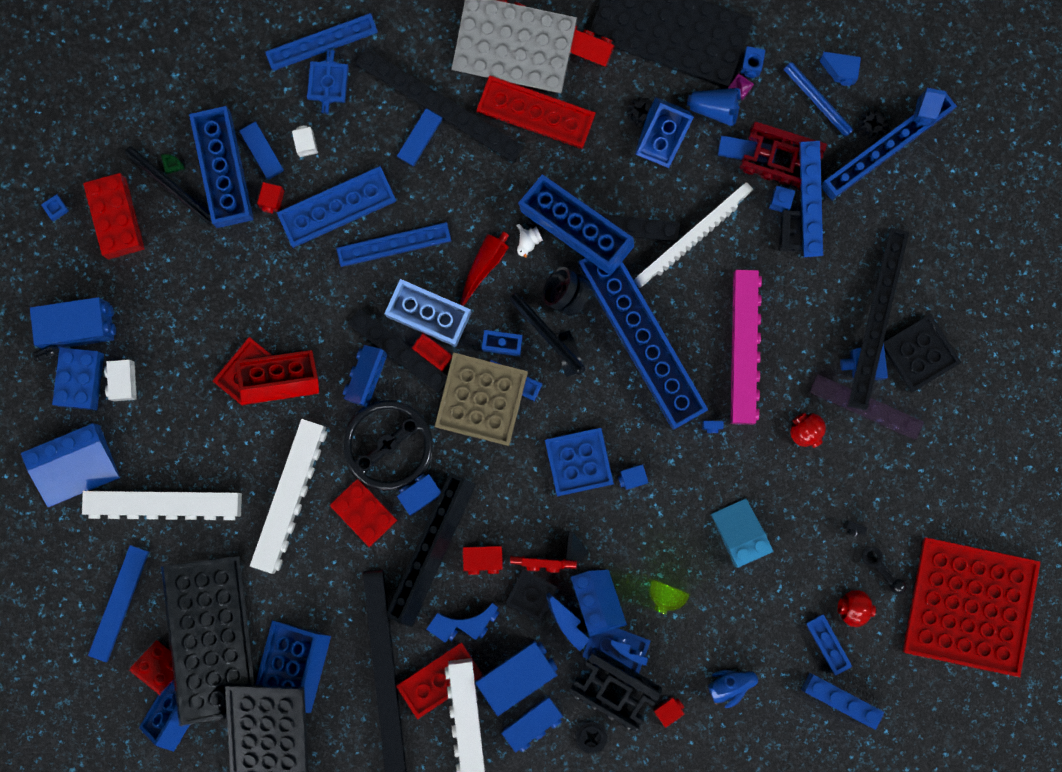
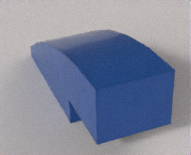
[546,593,590,651]

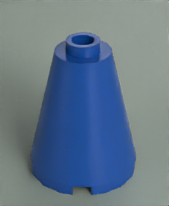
[687,88,741,126]

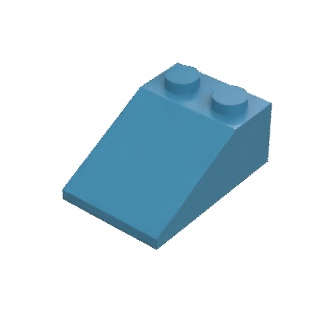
[711,499,773,568]

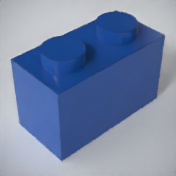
[482,330,523,357]
[397,474,441,516]

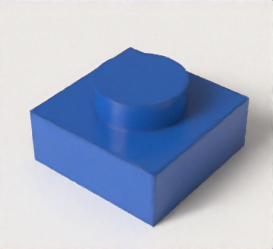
[41,194,69,222]
[702,421,723,434]

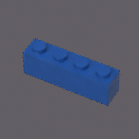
[801,673,884,730]

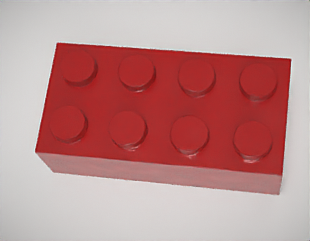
[83,173,145,260]

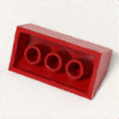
[235,350,319,405]

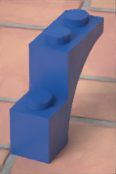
[426,603,499,643]

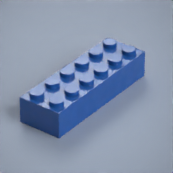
[189,106,254,228]
[518,174,634,276]

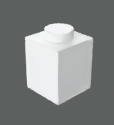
[292,126,318,157]

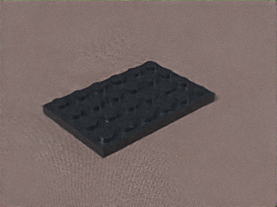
[225,683,308,772]

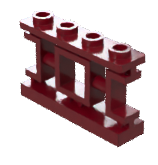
[739,121,827,190]

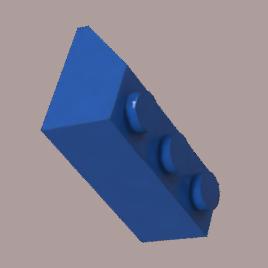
[343,345,388,407]
[571,570,627,637]
[139,680,191,752]

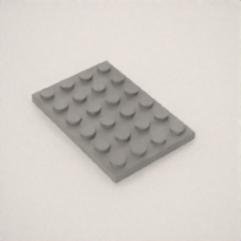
[452,0,577,93]

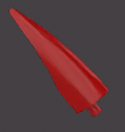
[460,232,509,306]

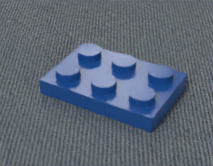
[582,628,651,673]

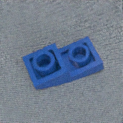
[610,637,648,665]

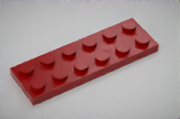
[477,75,596,149]

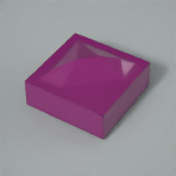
[729,74,754,101]

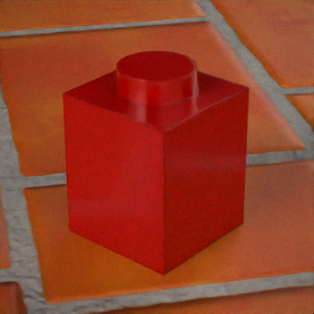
[257,182,284,214]
[653,696,685,728]

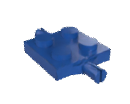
[307,50,349,114]

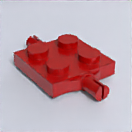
[510,556,577,573]

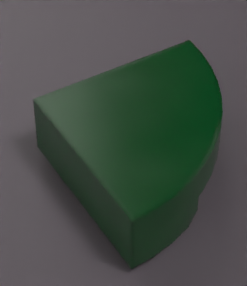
[161,154,185,174]

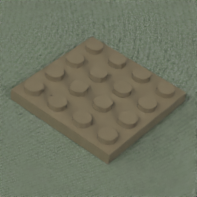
[435,353,528,446]

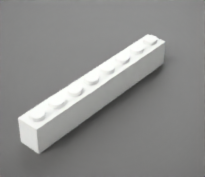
[250,419,327,574]
[82,491,242,520]

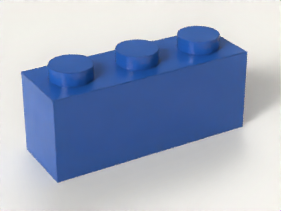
[502,696,563,753]

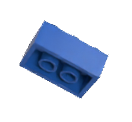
[52,348,104,411]

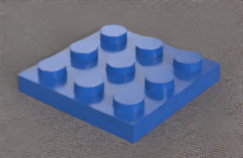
[545,428,614,497]

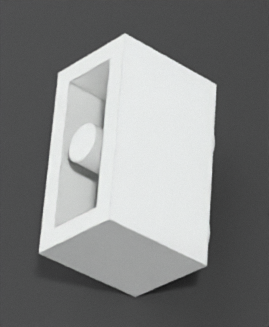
[104,360,137,401]

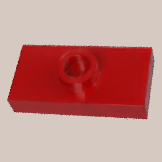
[412,333,453,371]

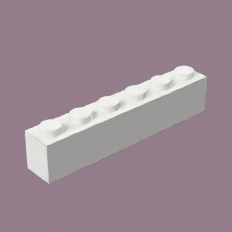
[445,658,485,772]

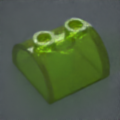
[647,579,690,614]

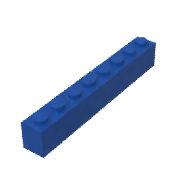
[821,93,957,201]

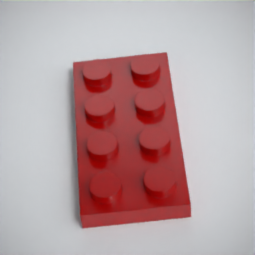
[396,642,483,719]

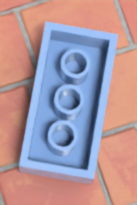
[384,279,471,347]

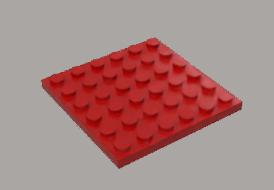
[903,537,1041,677]

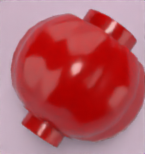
[790,412,826,448]
[837,590,876,627]

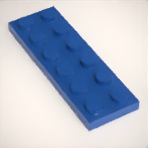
[277,166,396,248]

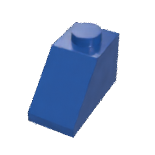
[820,52,861,86]
[914,88,946,126]

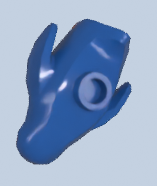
[708,670,758,708]

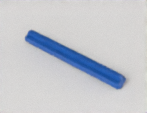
[784,62,853,137]

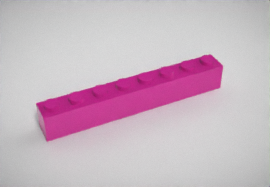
[730,270,762,425]

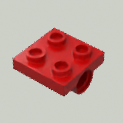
[129,640,174,695]

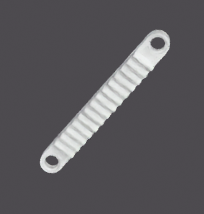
[634,182,753,288]

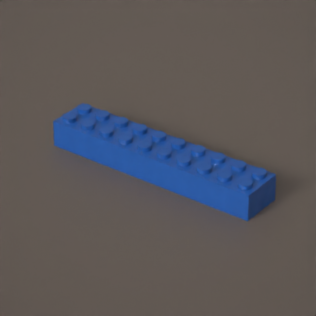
[578,258,708,430]

